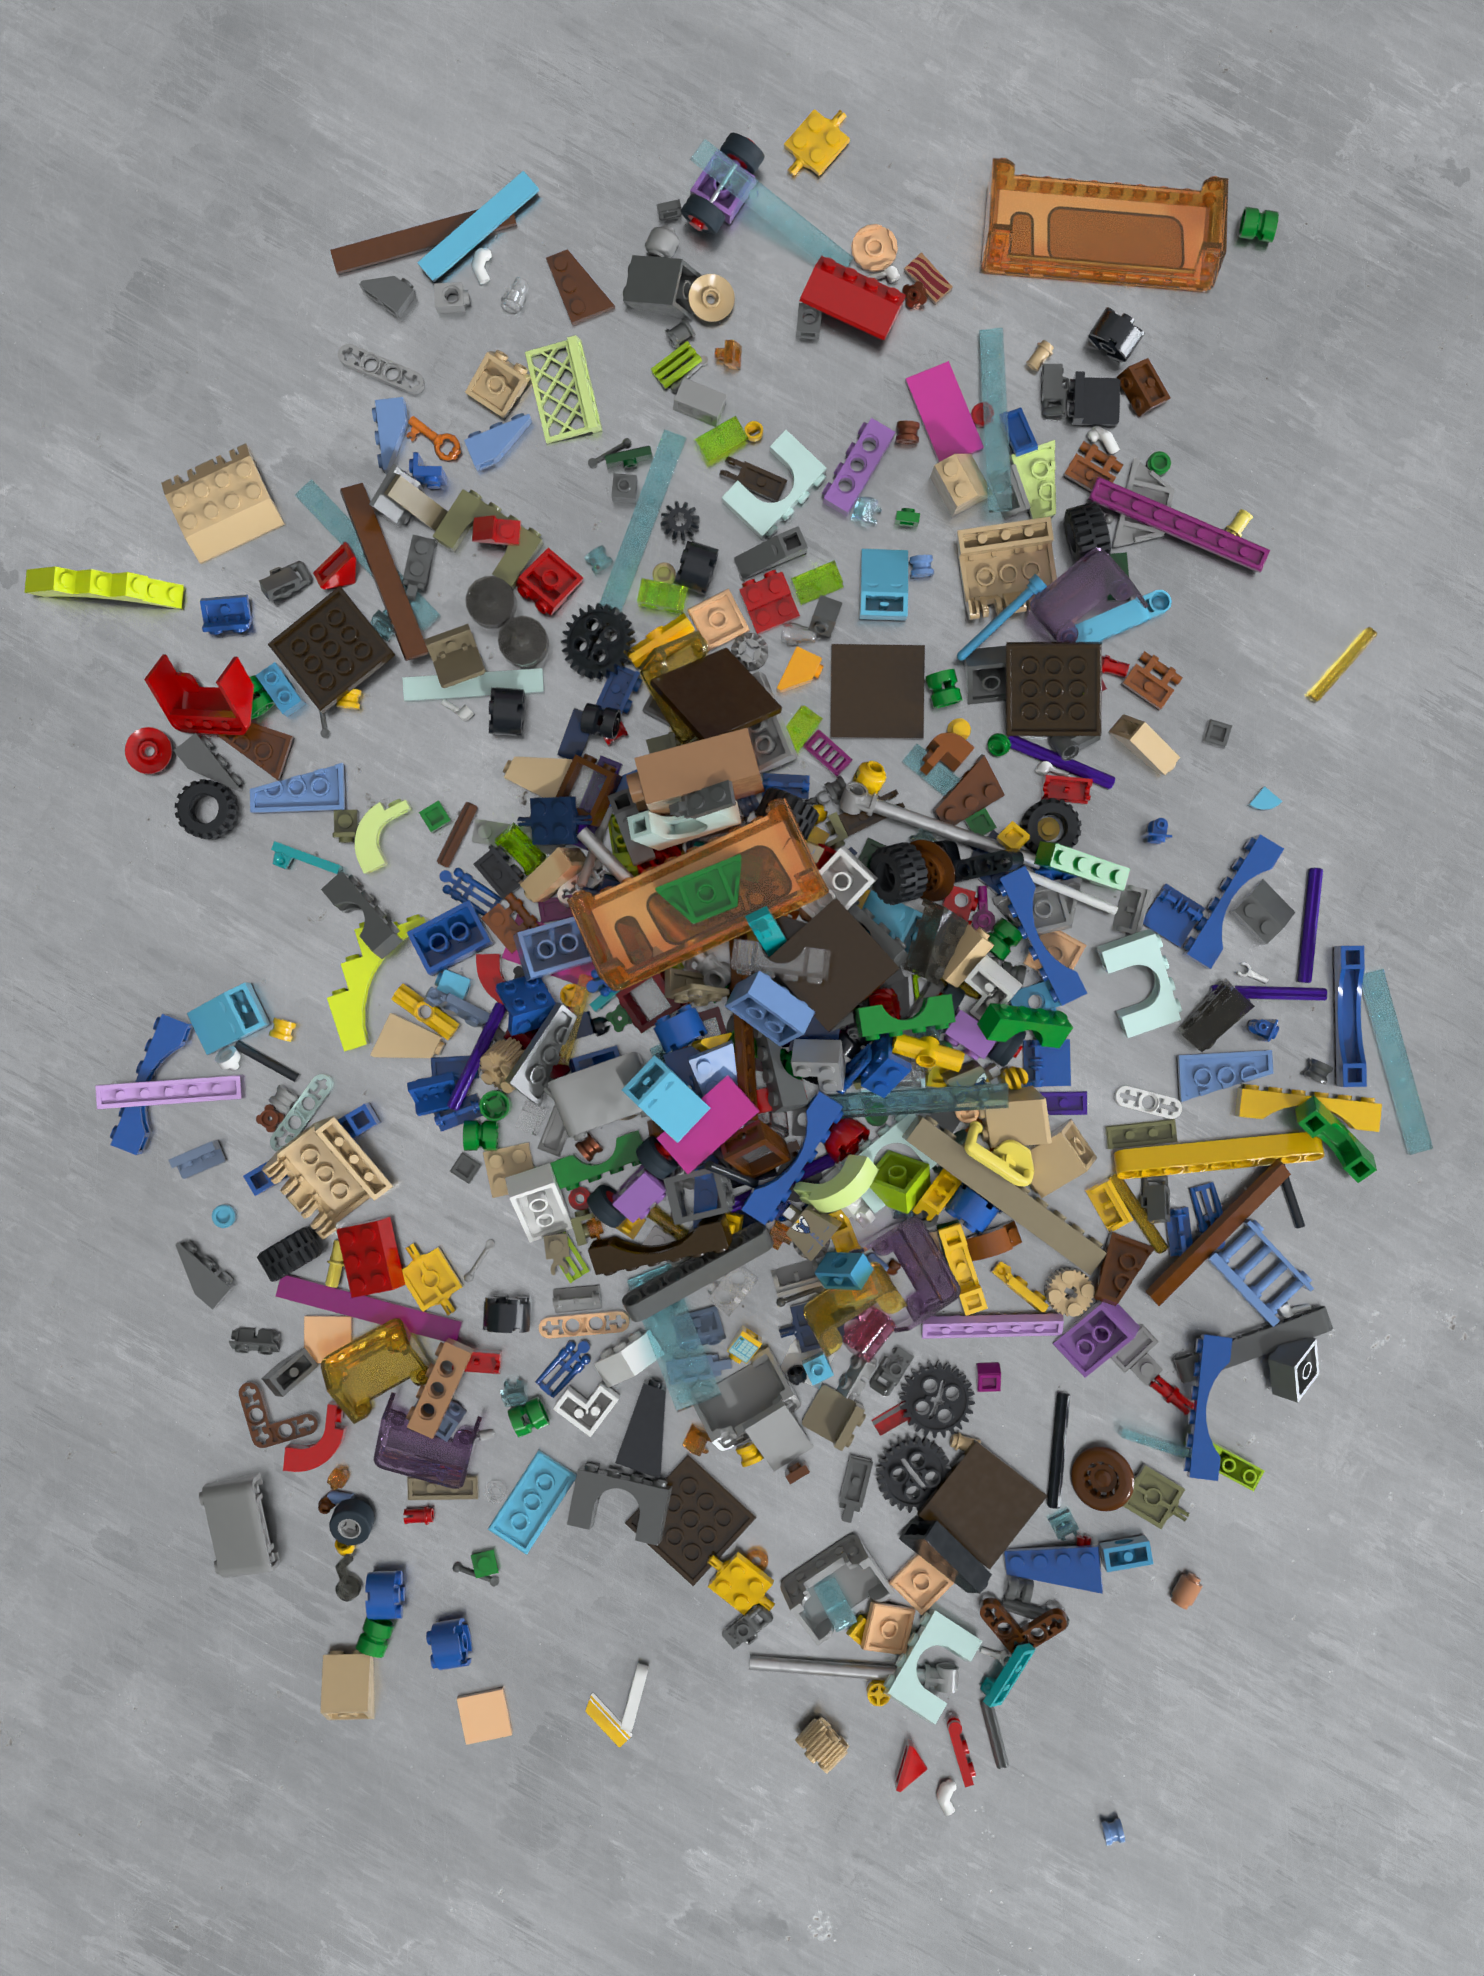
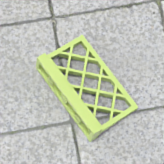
[525,335,602,444]

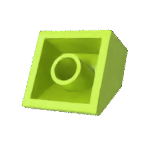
[870,1150,931,1214]

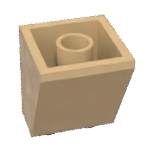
[930,454,993,517]
[978,1086,1052,1148]
[1028,1119,1097,1198]
[320,1650,375,1720]

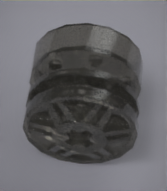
[466,576,518,631]
[498,616,550,669]

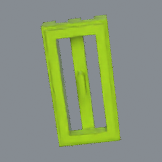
[651,341,702,389]
[559,1231,590,1283]

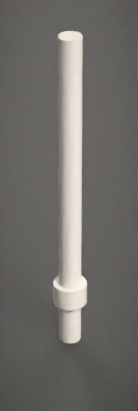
[987,859,1118,915]

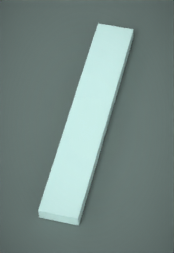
[402,668,544,702]

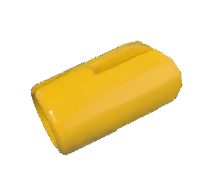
[998,1066,1028,1090]

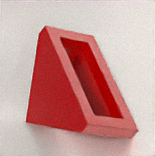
[313,542,356,589]
[895,1739,928,1792]

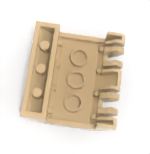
[161,443,285,564]
[957,517,1063,620]
[262,1116,393,1239]

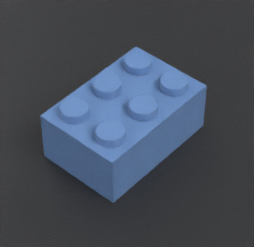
[513,914,598,981]
[725,971,815,1046]

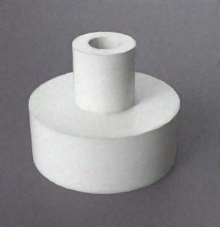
[215,1046,241,1071]

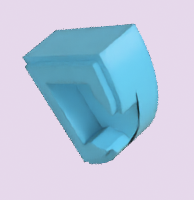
[1248,786,1282,810]

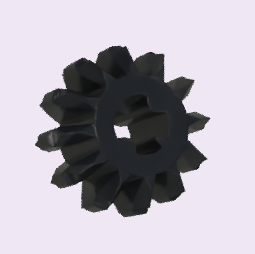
[660,501,700,542]

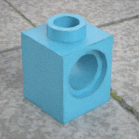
[435,969,473,1001]
[802,1351,834,1386]

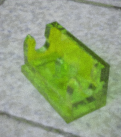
[693,416,748,462]
[791,560,844,605]
[786,705,823,754]
[494,822,546,876]

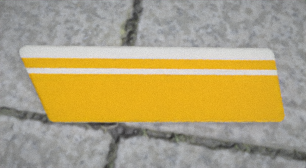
[585,1693,632,1747]

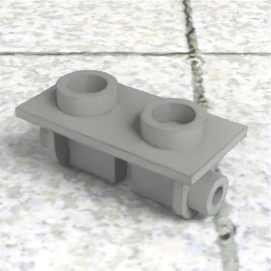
[553,1285,602,1313]
[837,1350,877,1401]

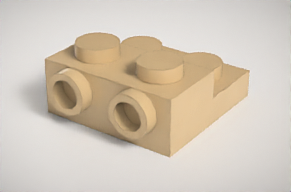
[465,350,531,418]

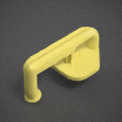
[964,1121,1034,1186]

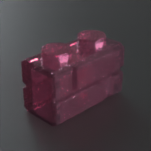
[842,1305,897,1363]

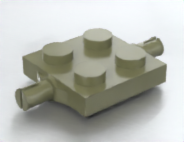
[1123,1464,1190,1529]

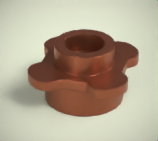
[902,281,927,308]
[256,1104,284,1132]

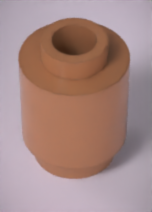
[1170,1572,1203,1610]

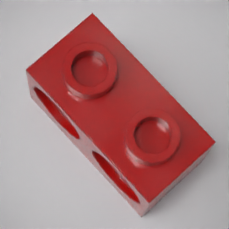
[935,886,978,934]

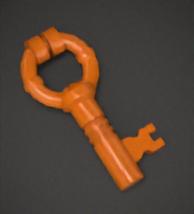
[406,416,461,461]

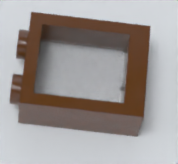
[556,753,623,827]
[721,1119,791,1178]

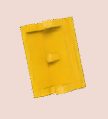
[912,1168,962,1221]
[1085,1178,1133,1231]

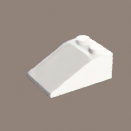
[793,846,878,918]
[505,1163,573,1242]

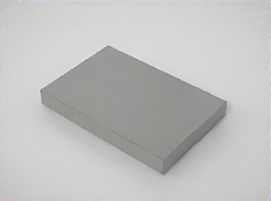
[742,1400,813,1471]

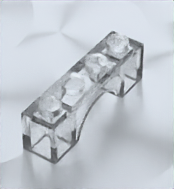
[731,939,831,984]

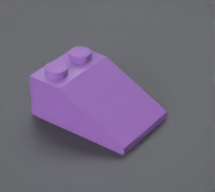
[1053,1300,1140,1378]

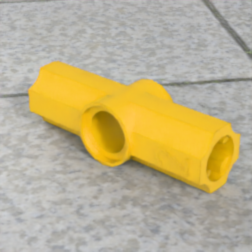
[627,613,695,669]
[391,983,460,1040]
[892,1034,965,1072]

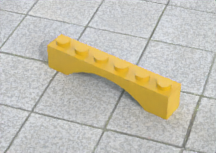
[1235,1084,1382,1132]

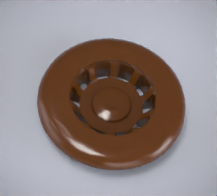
[910,839,955,902]
[1071,1447,1134,1512]

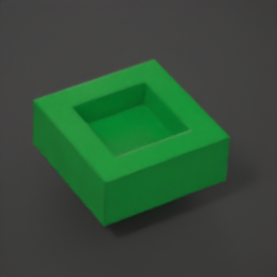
[895,508,920,527]
[419,800,452,833]
[964,808,997,836]
[471,1549,499,1578]

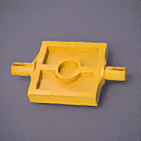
[784,109,850,177]
[402,1243,463,1316]
[707,1552,775,1615]

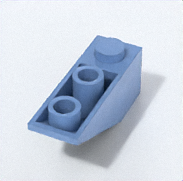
[372,397,409,475]
[464,413,532,471]

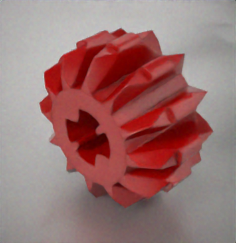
[869,988,901,1019]

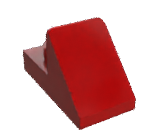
[472,515,521,546]

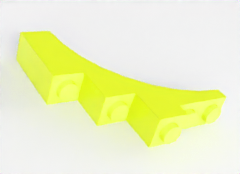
[24,566,184,609]
[327,914,428,1051]

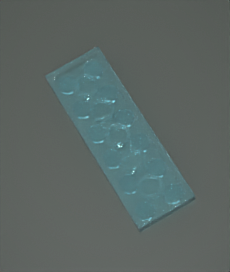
[627,1264,722,1412]

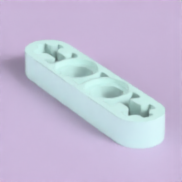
[270,1074,333,1151]

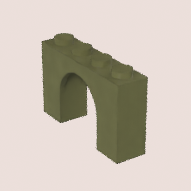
[433,489,544,590]

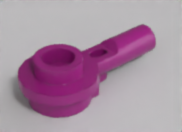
[972,886,996,932]

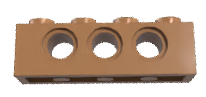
[406,1338,474,1439]

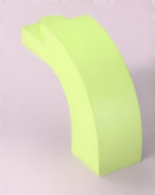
[355,799,412,875]
[793,1155,879,1213]

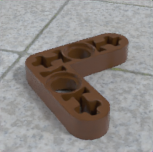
[239,1381,320,1448]
[980,1598,1067,1654]

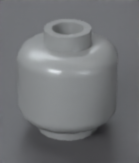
[645,225,679,258]

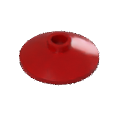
[125,727,172,774]

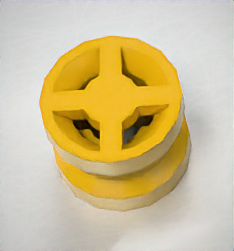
[336,689,362,710]
[560,984,584,1007]
[269,1017,296,1042]
[735,1441,764,1467]
[866,1680,890,1706]

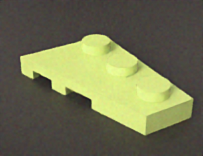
[1010,440,1056,519]

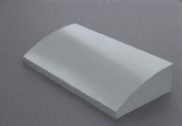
[747,671,798,773]

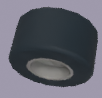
[329,1499,375,1545]

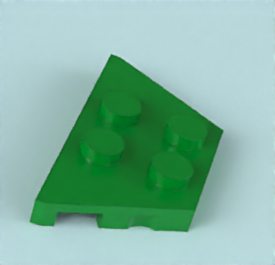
[655,854,742,925]

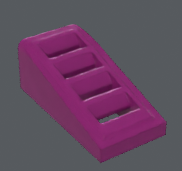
[803,729,853,777]

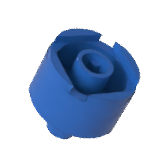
[653,1004,708,1054]
[945,1182,1000,1234]
[365,1570,405,1620]
[426,1618,472,1670]

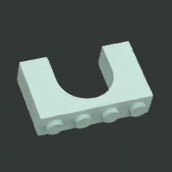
[722,430,827,540]
[627,800,741,851]
[1097,929,1182,1038]
[839,1109,937,1214]
[883,1610,982,1724]

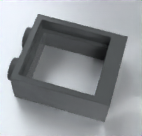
[663,1164,735,1225]

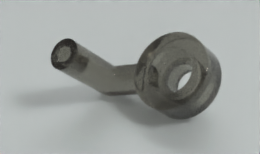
[335,1554,361,1602]

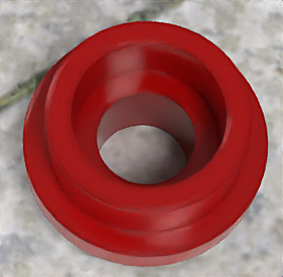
[568,1187,591,1210]

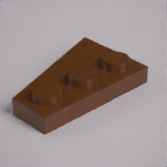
[546,249,615,325]
[218,723,294,781]
[933,754,1005,825]
[1093,1232,1155,1306]

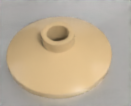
[688,274,735,322]

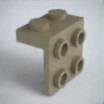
[424,624,485,688]
[665,968,730,1006]
[802,1385,866,1451]

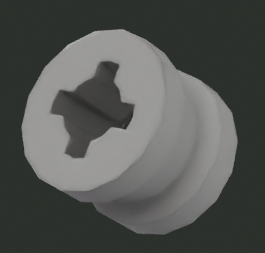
[268,1085,298,1113]

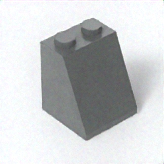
[623,255,702,320]

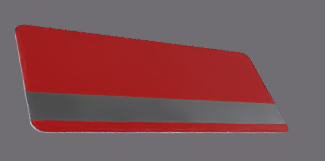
[872,1400,917,1436]

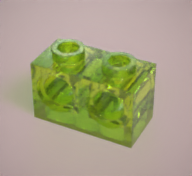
[637,578,688,614]

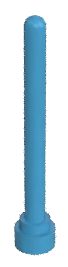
[957,574,1048,661]

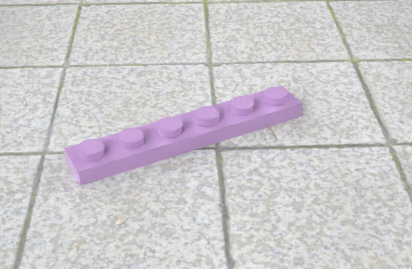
[95,1075,241,1109]
[922,1313,1064,1339]

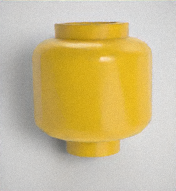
[852,761,886,795]

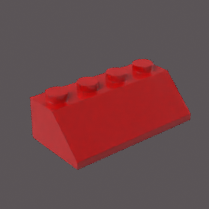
[799,255,906,340]

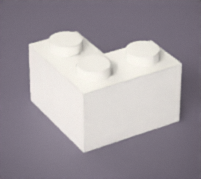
[964,955,1023,1020]
[594,1330,664,1388]
[553,1381,620,1437]

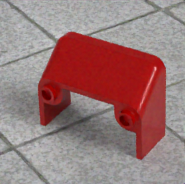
[144,654,254,735]

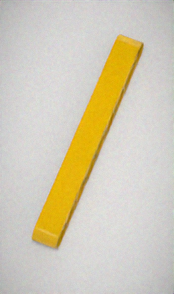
[1113,1132,1325,1179]

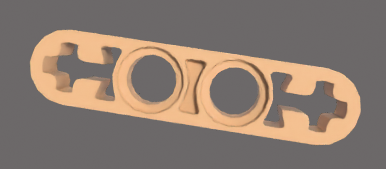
[539,1310,630,1339]

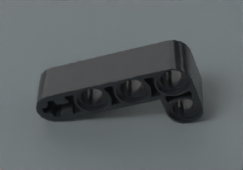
[934,839,1024,883]

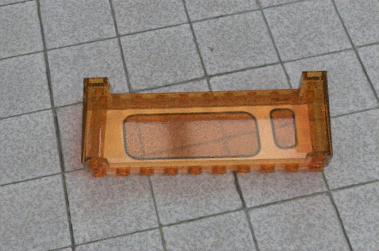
[982,158,1228,291]
[567,798,829,991]

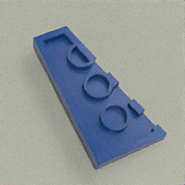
[1004,1545,1103,1594]

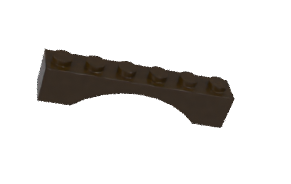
[588,1213,733,1276]

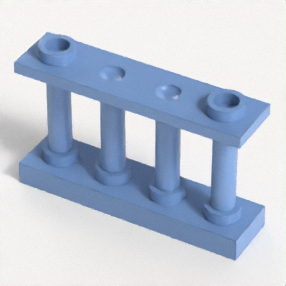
[1207,1219,1314,1327]

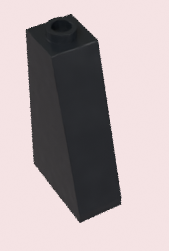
[615,1378,666,1478]
[899,1520,992,1594]

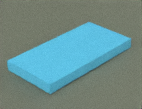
[488,1450,577,1555]

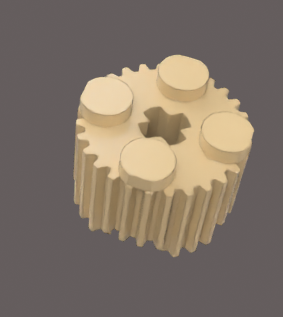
[479,1037,524,1093]
[1045,1267,1095,1317]
[795,1716,849,1773]

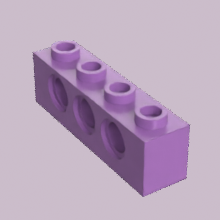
[822,418,895,517]

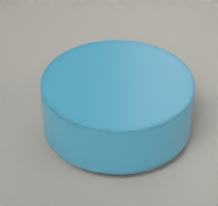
[212,1204,237,1228]

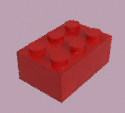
[336,1217,405,1298]

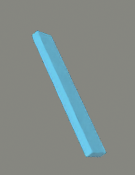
[417,171,539,282]

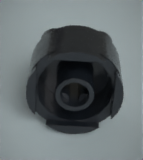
[1088,307,1145,362]
[674,541,719,595]
[489,687,525,736]
[483,1295,531,1333]

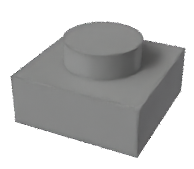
[1130,1353,1163,1386]

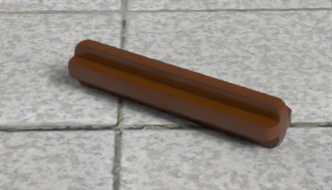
[437,802,478,868]

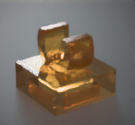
[715,340,742,369]
[769,1220,792,1250]
[682,1424,712,1456]

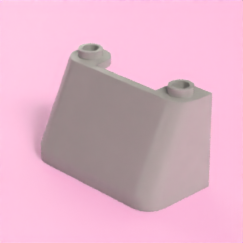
[548,1052,648,1141]
[687,1347,801,1451]
[199,1472,280,1578]
[780,1535,896,1646]

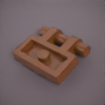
[1064,441,1124,491]
[1122,651,1183,710]
[481,892,540,954]

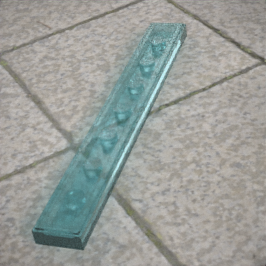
[690,139,854,267]
[979,328,1013,513]
[600,429,686,613]
[295,479,441,631]
[1362,969,1433,1155]
[828,1083,1009,1118]

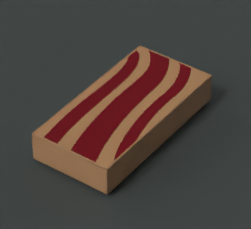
[904,252,953,304]

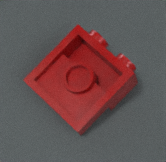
[516,547,583,615]
[739,570,800,635]

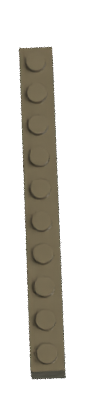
[902,1114,1107,1276]

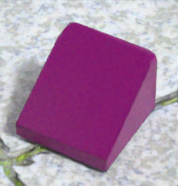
[976,1362,1001,1392]

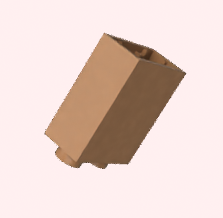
[626,728,765,817]

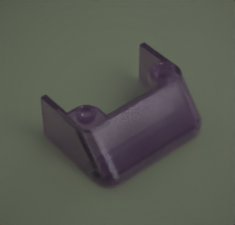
[1030,548,1149,642]
[849,1217,961,1333]
[373,1392,482,1489]

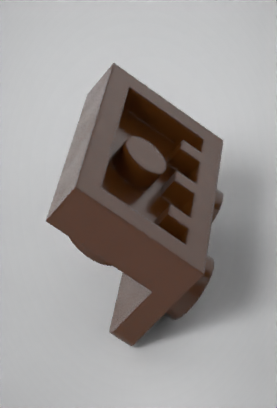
[1117,358,1171,417]

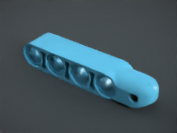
[1060,590,1172,642]

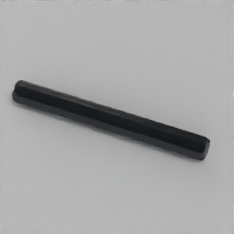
[1047,1392,1070,1509]

